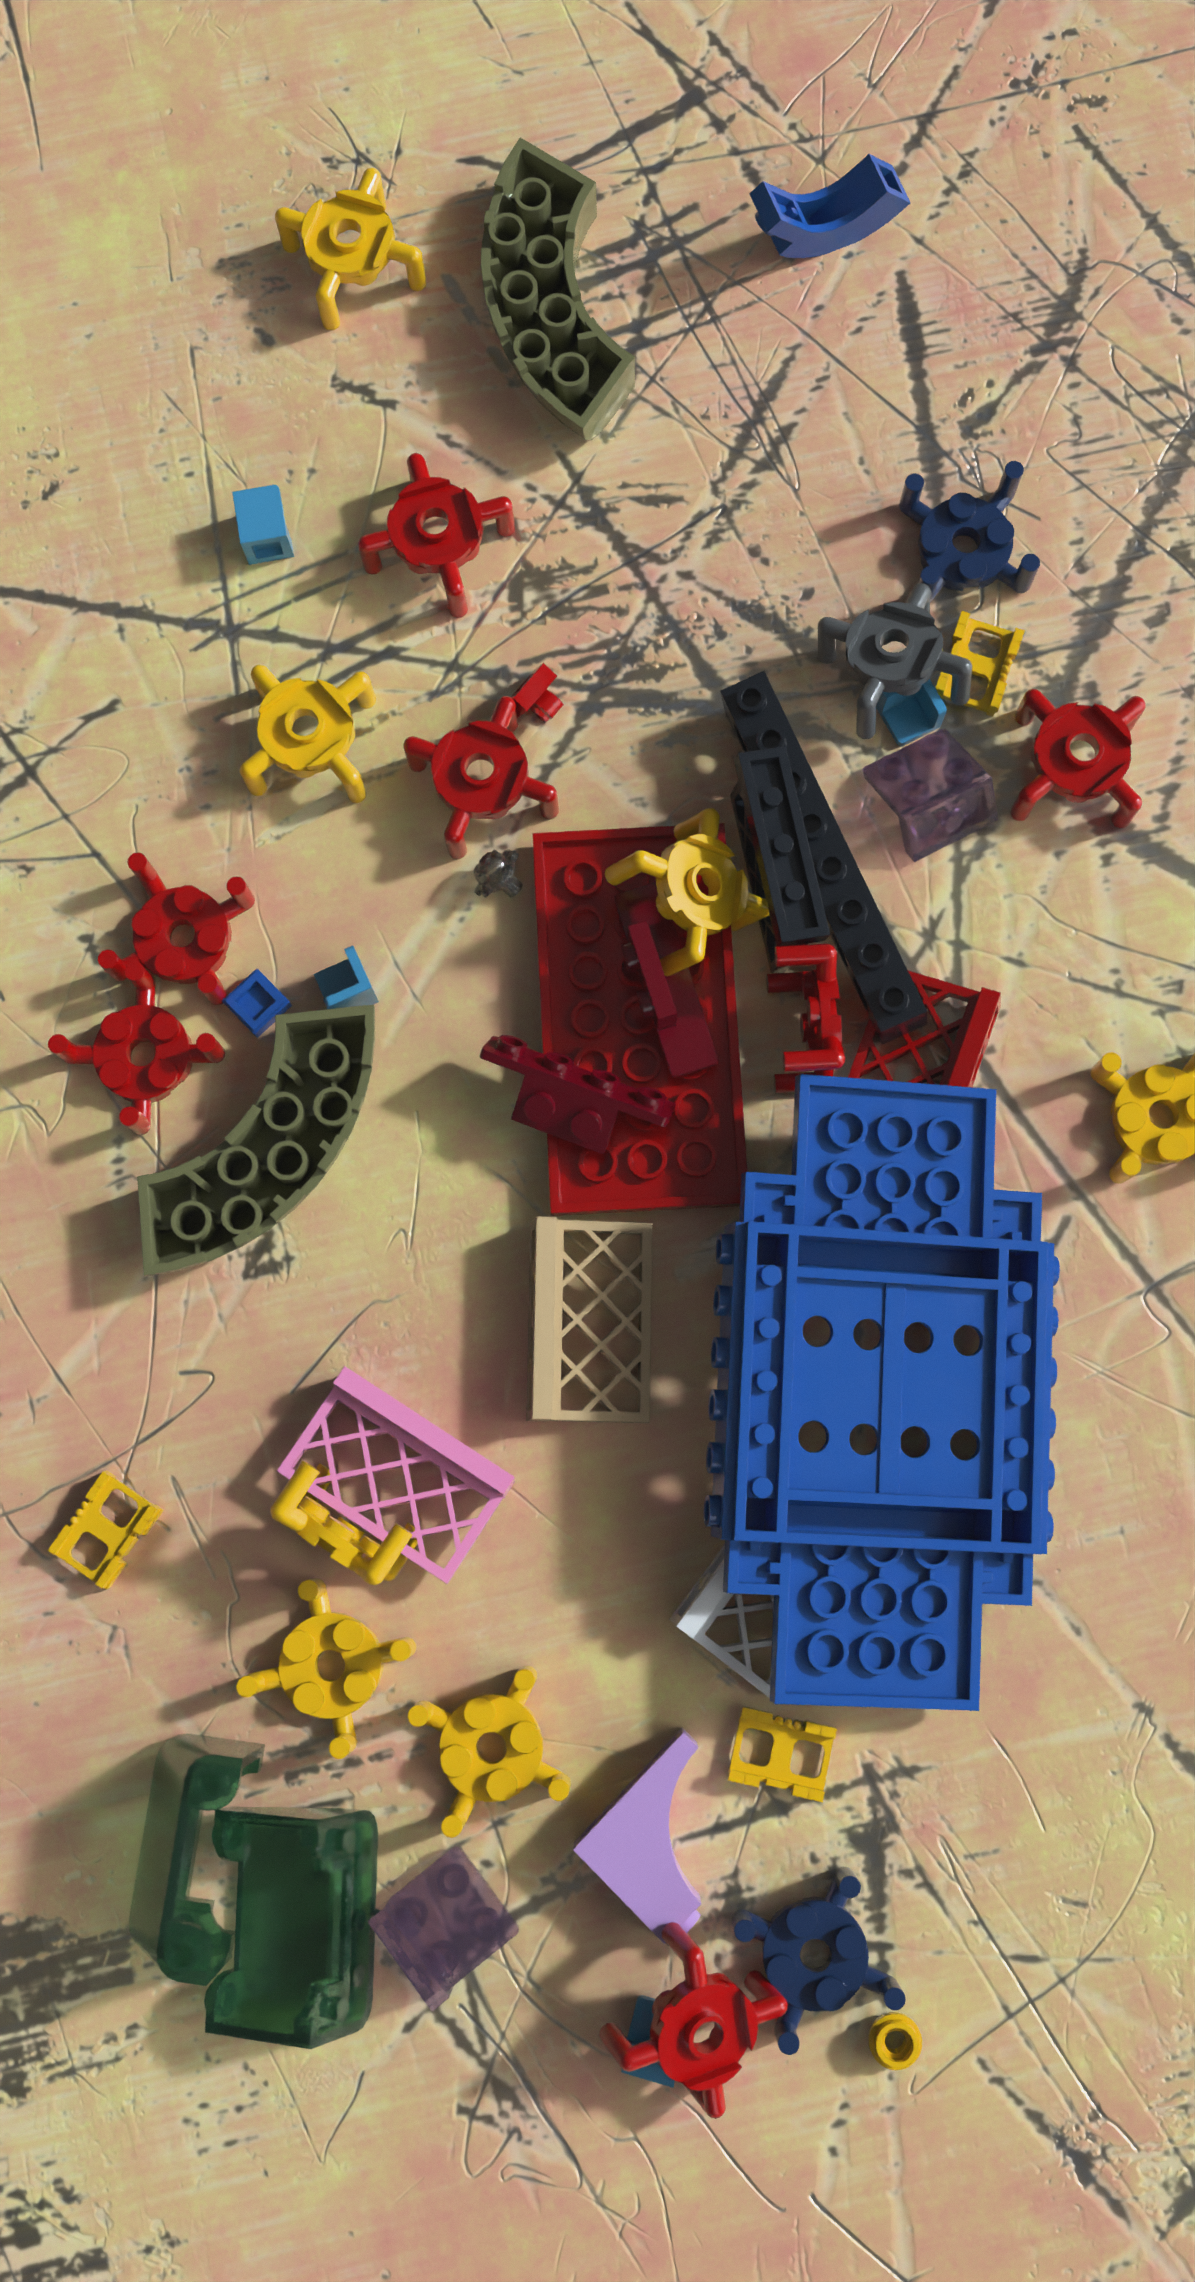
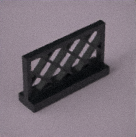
[730,746,830,974]

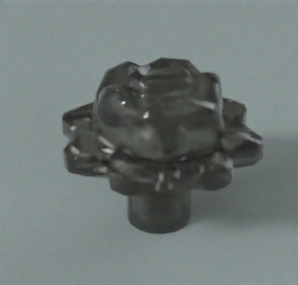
[473,849,523,898]

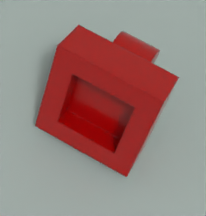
[511,663,564,723]

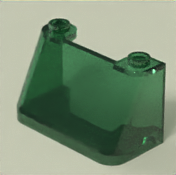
[129,1733,265,1986]
[204,1806,378,2049]

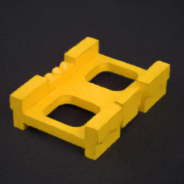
[935,611,1025,717]
[47,1471,164,1589]
[727,1706,837,1803]

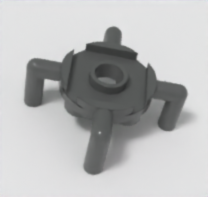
[817,583,972,739]

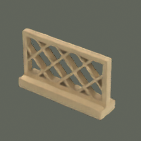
[526,1216,652,1423]

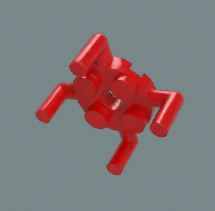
[358,453,515,618]
[1010,689,1146,828]
[403,696,559,859]
[98,853,255,1005]
[766,944,845,1094]
[48,962,225,1135]
[599,1922,788,2119]

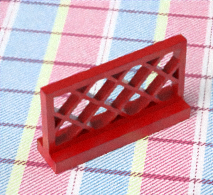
[848,971,1001,1087]

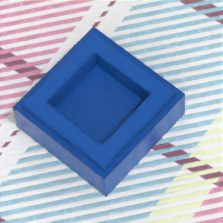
[222,969,292,1038]

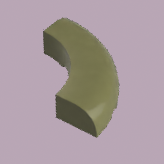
[481,137,635,440]
[137,1004,375,1277]

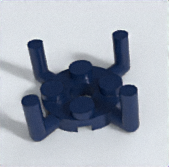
[899,461,1040,602]
[732,1867,906,2055]

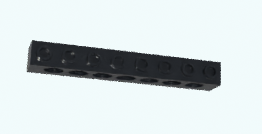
[720,671,927,1045]

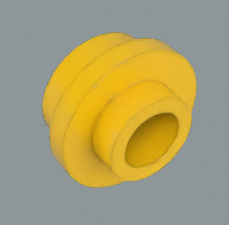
[868,2012,922,2070]

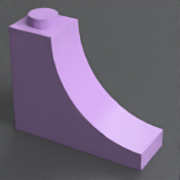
[573,1728,701,1944]

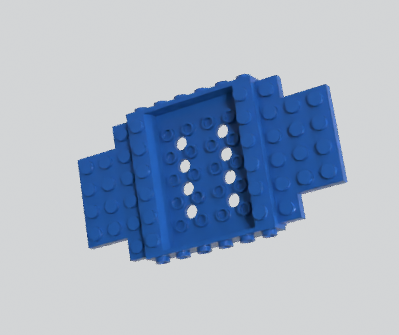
[704,1074,1060,1711]

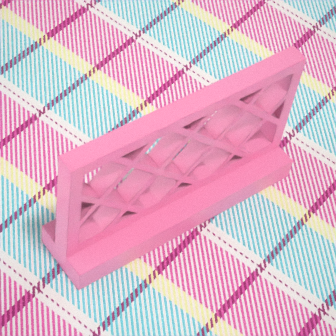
[277,1366,515,1584]

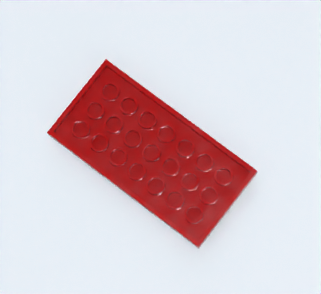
[533,823,747,1216]

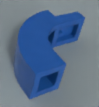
[749,154,911,258]

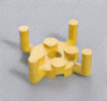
[275,168,427,330]
[240,665,376,803]
[605,808,769,976]
[1090,1052,1195,1184]
[270,1460,417,1585]
[236,1578,416,1759]
[408,1666,571,1838]

